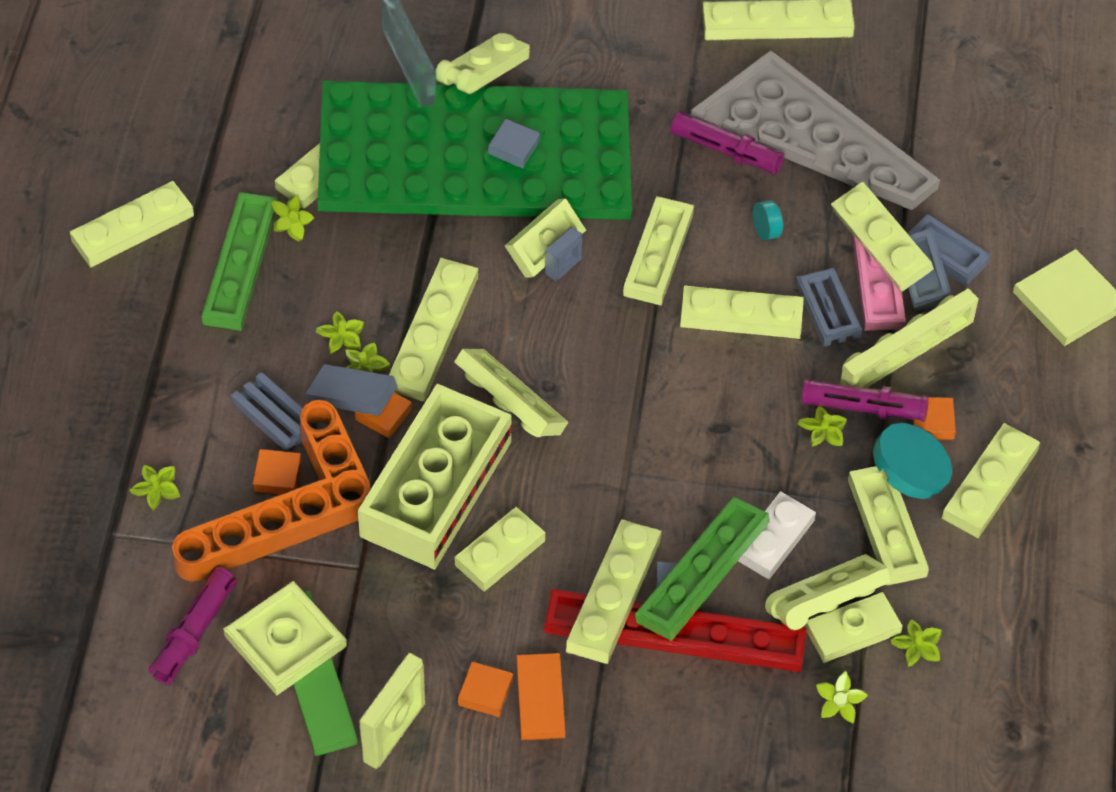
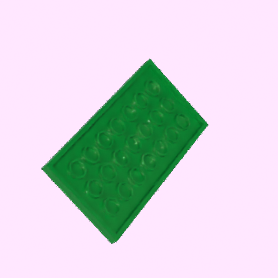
[318,81,632,220]

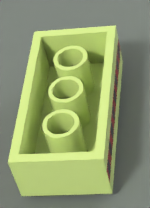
[358,384,511,570]

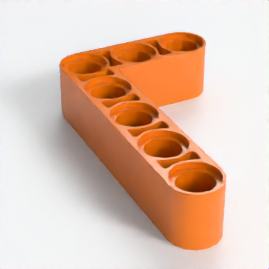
[172,400,371,582]

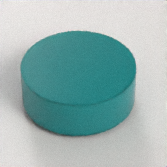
[752,200,783,241]

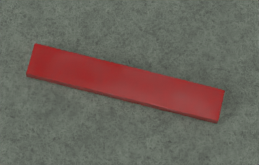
[544,589,807,672]

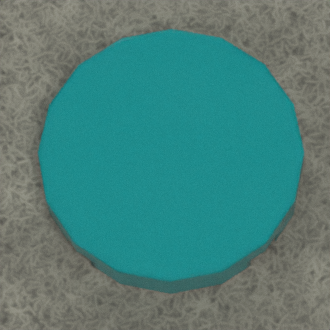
[872,423,953,499]

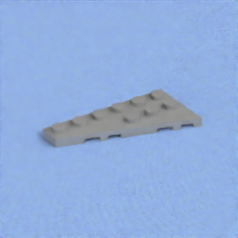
[691,50,940,210]

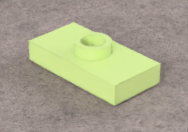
[805,592,903,663]

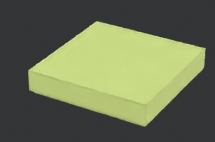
[1013,249,1116,346]
[223,581,347,695]
[360,653,425,769]

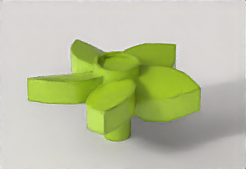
[271,194,314,242]
[316,311,364,354]
[345,342,391,373]
[798,406,847,447]
[130,465,181,511]
[891,619,942,667]
[816,670,869,724]

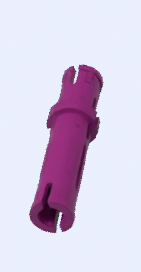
[670,111,785,176]
[802,379,929,422]
[148,567,237,685]

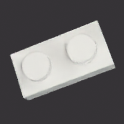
[738,491,816,579]

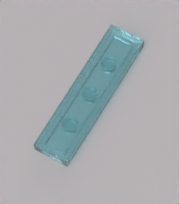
[382,0,436,106]

